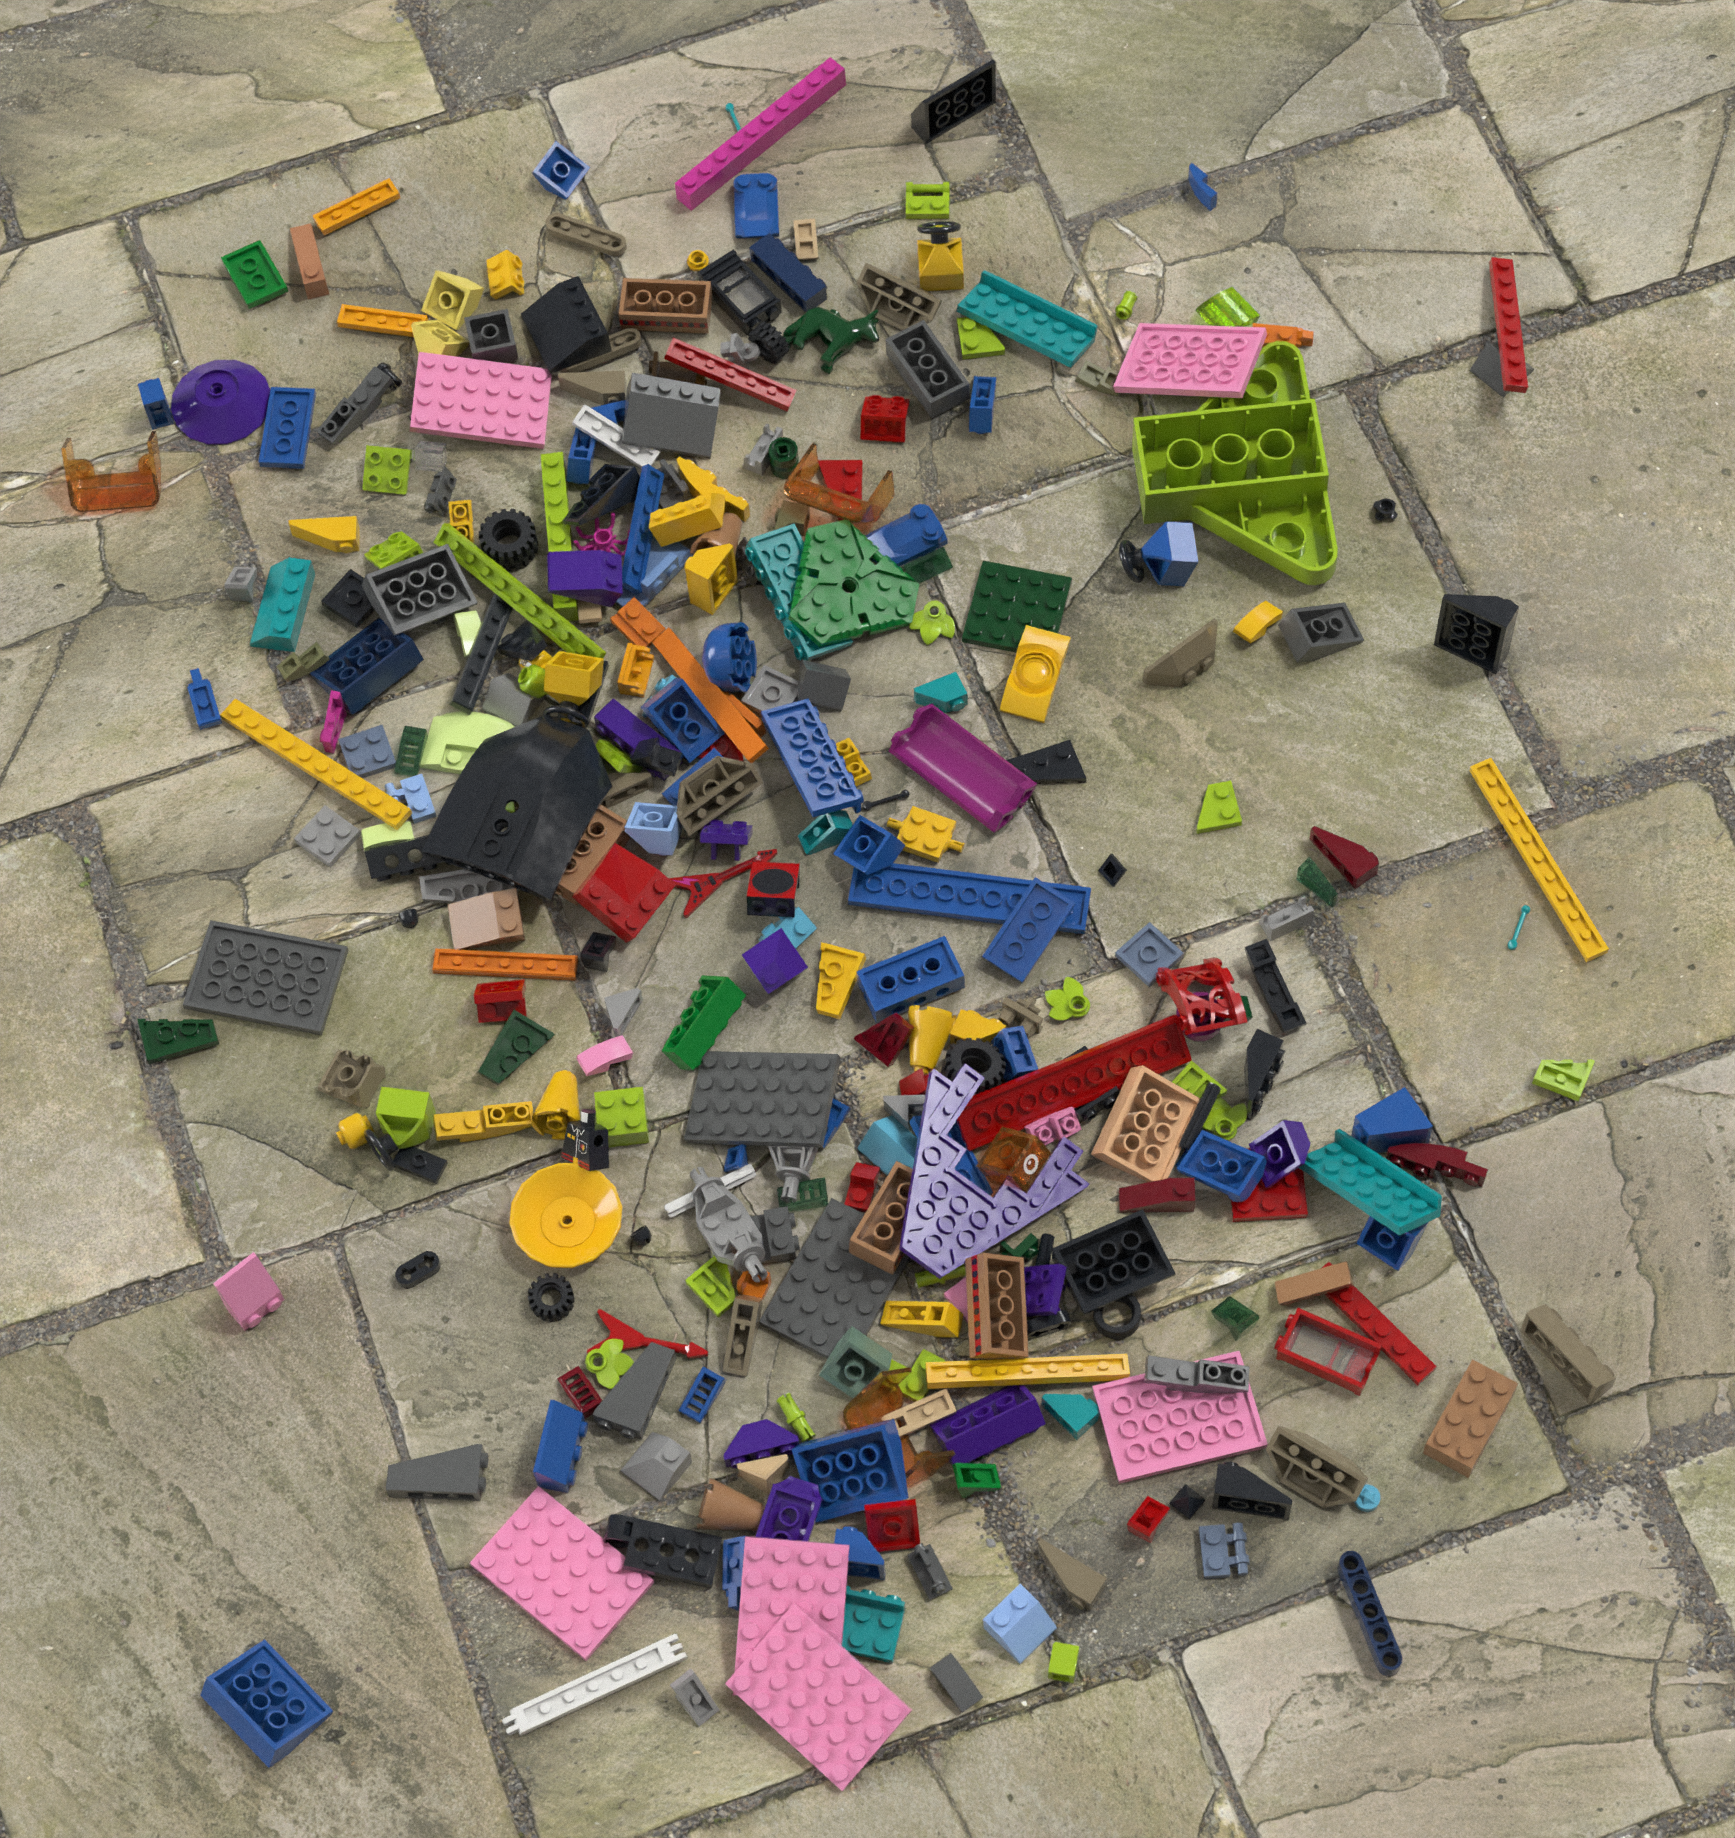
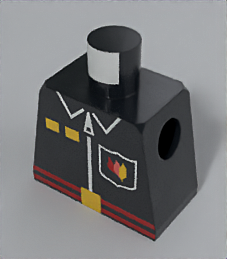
[561,1109,609,1171]

